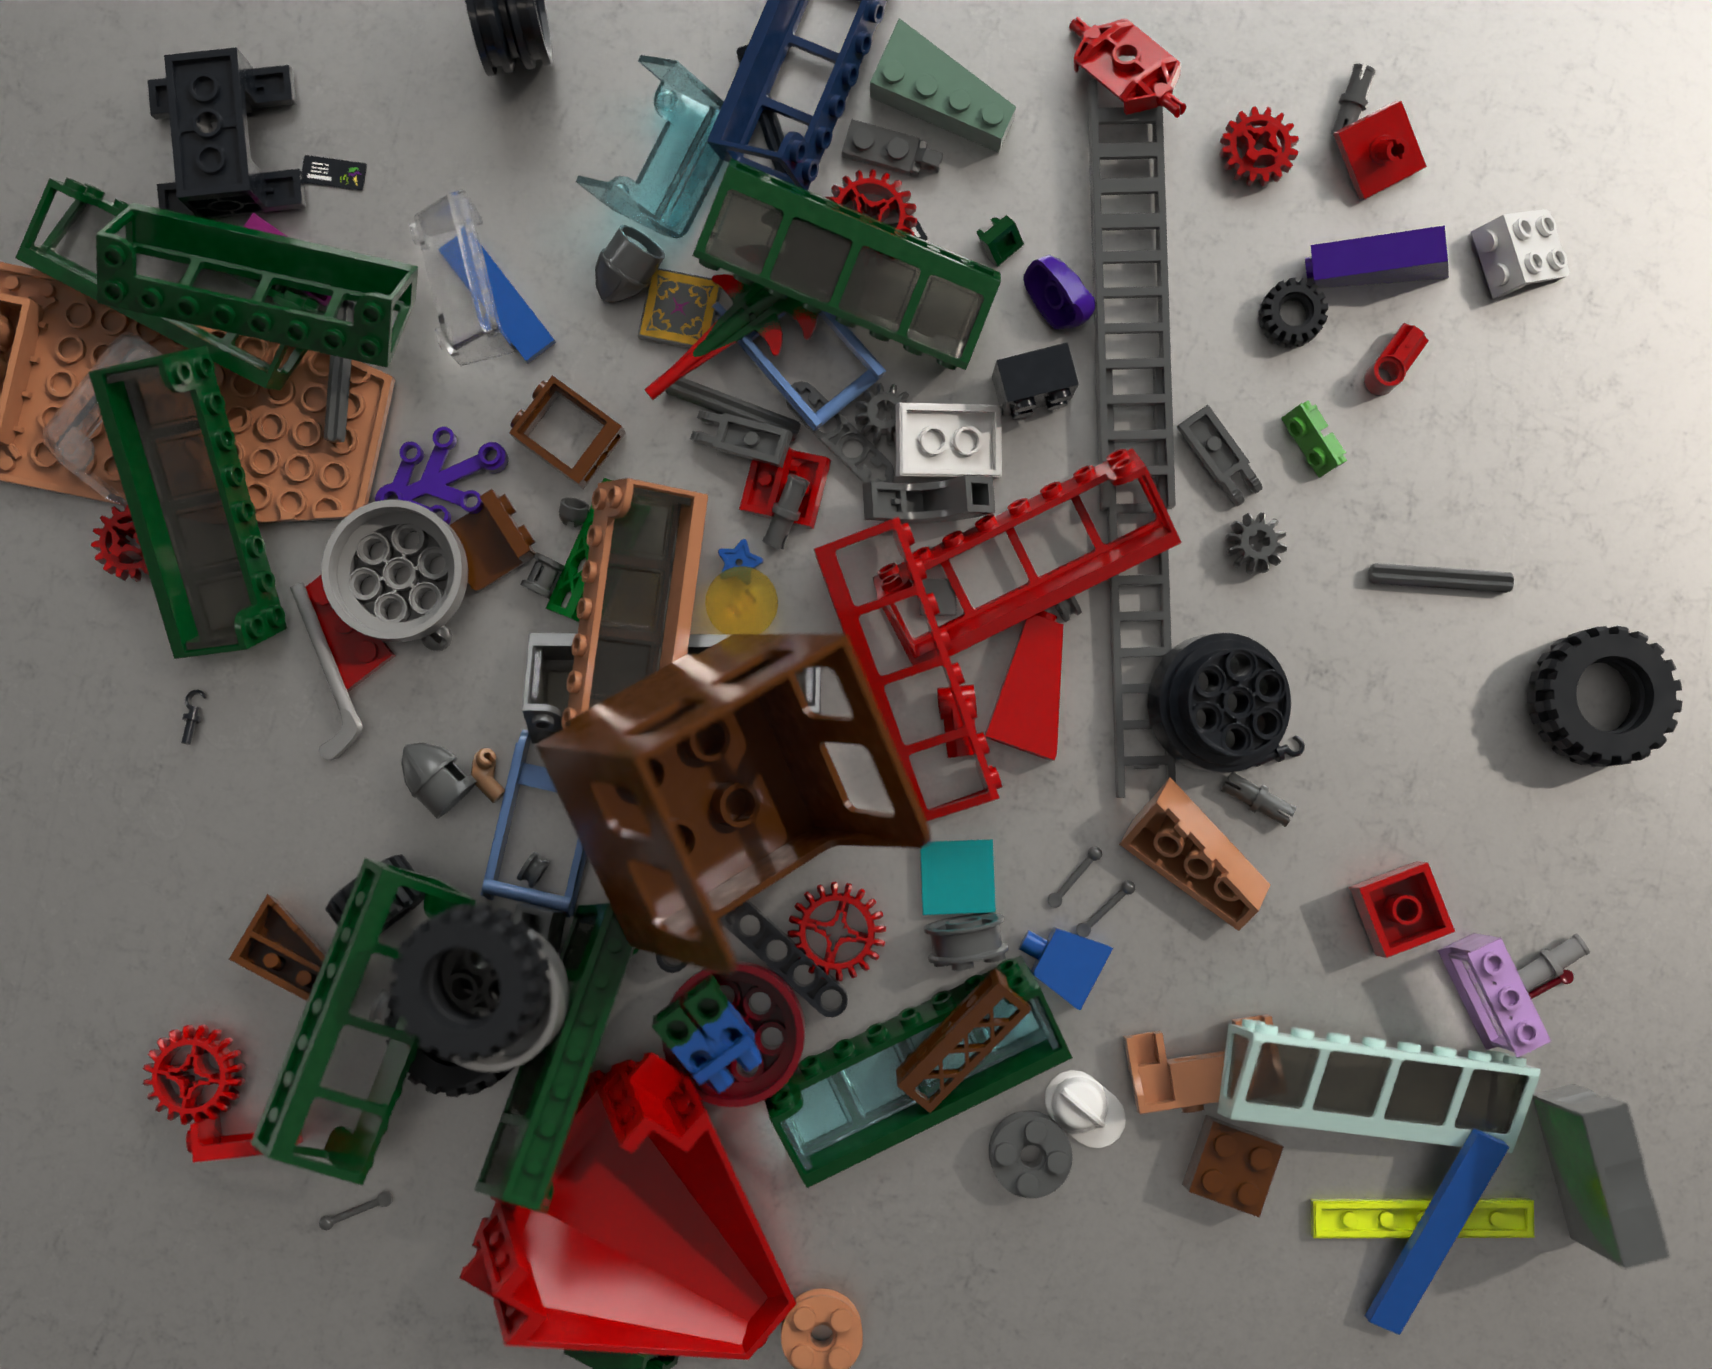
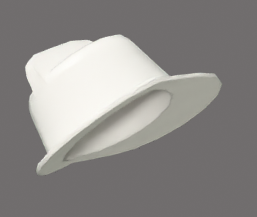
[1045,1070,1126,1148]

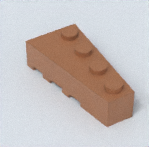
[1119,777,1271,931]

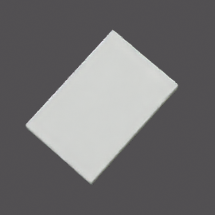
[895,403,1002,478]

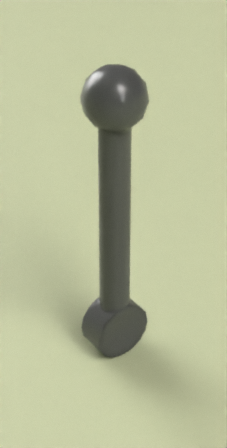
[1047,846,1102,908]
[1076,880,1136,937]
[319,1191,393,1230]

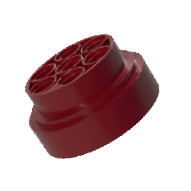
[662,961,805,1107]

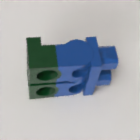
[652,974,762,1094]

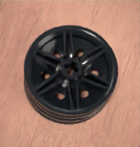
[465,0,553,76]

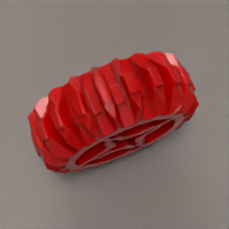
[825,169,917,268]
[787,881,886,981]
[142,1024,246,1125]

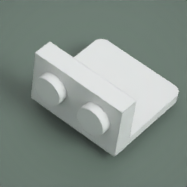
[1471,209,1569,298]

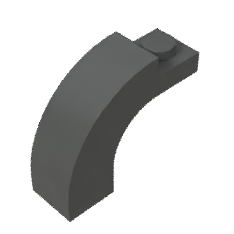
[862,475,995,524]

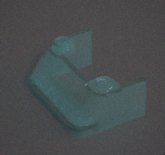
[575,55,724,238]

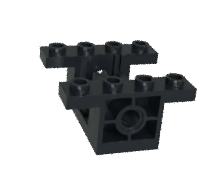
[147,47,306,219]

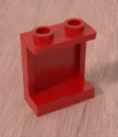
[186,1117,303,1163]

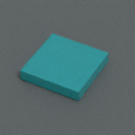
[920,839,996,915]

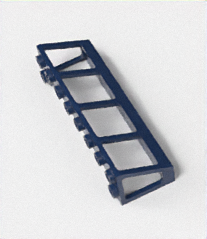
[707,0,888,190]

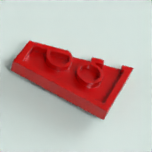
[305,574,395,692]

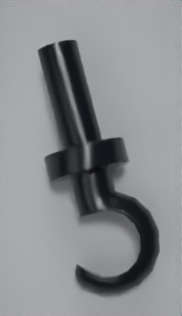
[181,690,206,745]
[1255,736,1305,767]

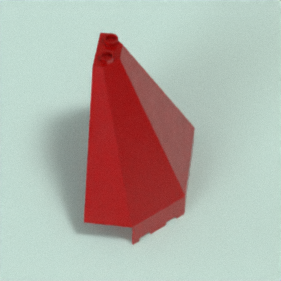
[459,1052,797,1360]

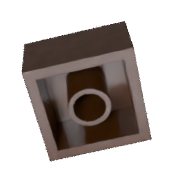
[1182,1115,1284,1217]

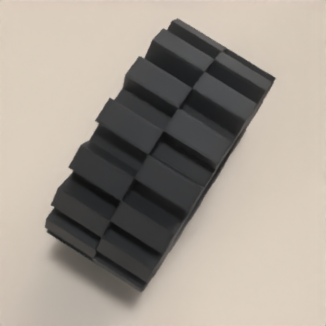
[1258,278,1329,348]

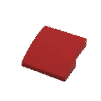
[739,447,831,529]

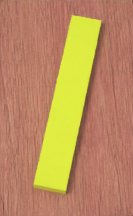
[1310,1198,1535,1238]

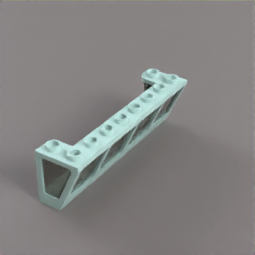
[1218,1019,1540,1153]

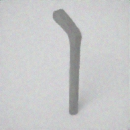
[290,583,363,760]

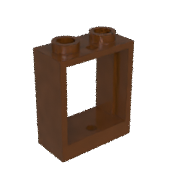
[509,375,626,490]

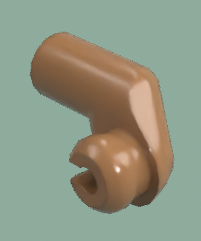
[471,748,505,803]

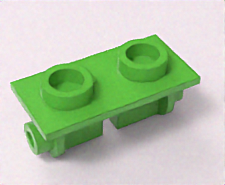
[1281,400,1347,478]

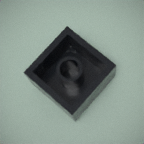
[992,342,1079,419]

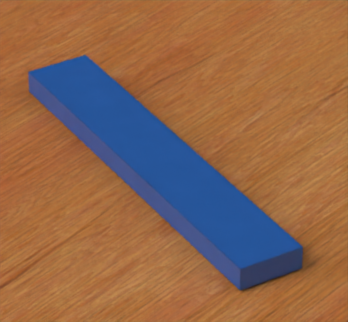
[1364,1128,1509,1335]

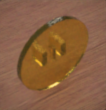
[705,566,778,635]

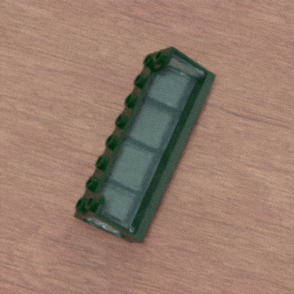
[764,956,1073,1188]

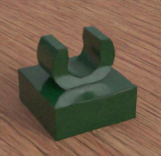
[977,215,1024,267]

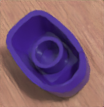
[1023,254,1096,329]

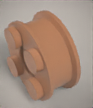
[781,1288,863,1369]

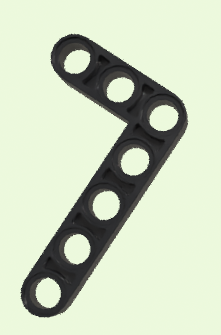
[656,900,848,1018]

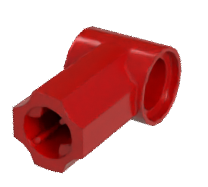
[1364,323,1429,396]
[937,684,977,758]

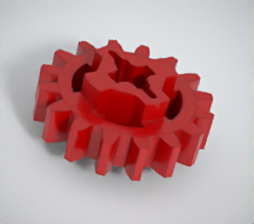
[1219,106,1299,187]
[91,502,149,582]

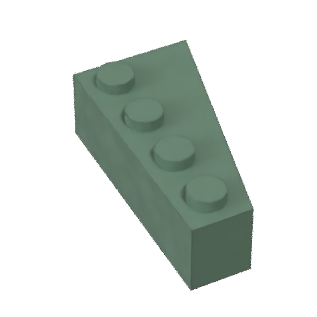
[870,18,1016,153]

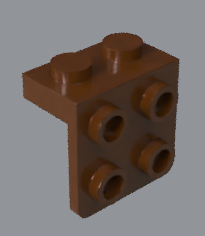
[449,489,536,591]

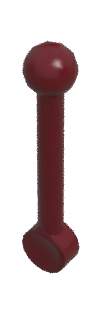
[1528,969,1574,999]

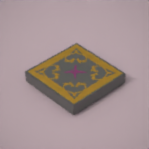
[638,268,722,349]

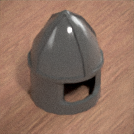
[595,225,665,302]
[401,742,478,819]

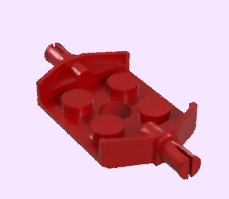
[1069,17,1187,118]

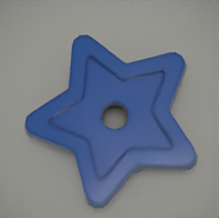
[718,539,764,585]

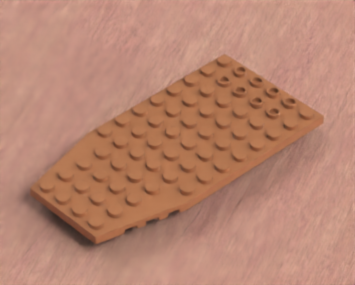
[0,262,395,525]

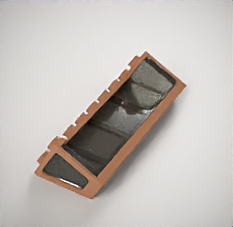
[562,478,708,729]

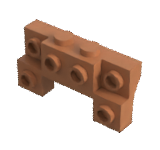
[1123,1014,1287,1114]

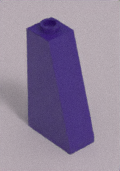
[1305,225,1449,289]

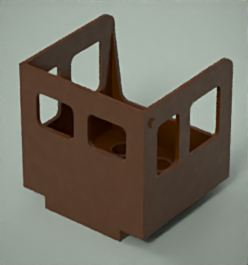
[535,634,931,975]

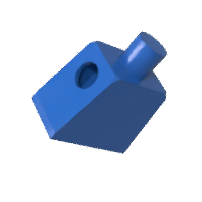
[1019,927,1113,1010]

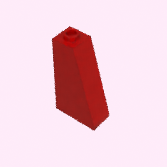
[984,611,1064,762]

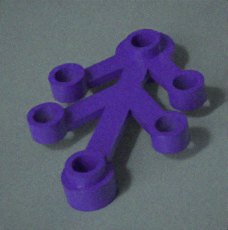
[375,427,509,525]

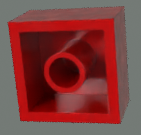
[1349,861,1455,958]

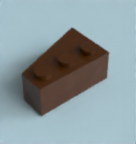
[229,894,327,1001]

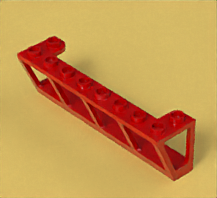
[873,448,1182,665]
[814,517,1003,822]

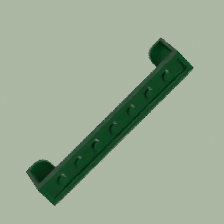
[15,177,325,390]
[96,203,418,368]
[251,858,476,1185]

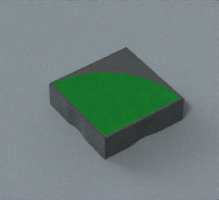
[1532,1084,1670,1269]

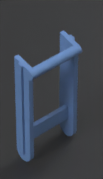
[712,302,886,431]
[480,729,587,918]

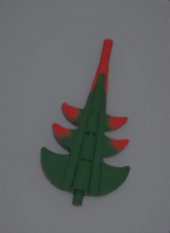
[644,208,866,400]

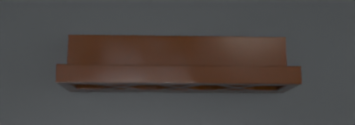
[896,968,1031,1113]

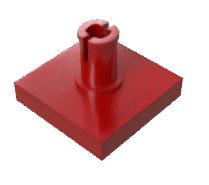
[1333,101,1427,199]

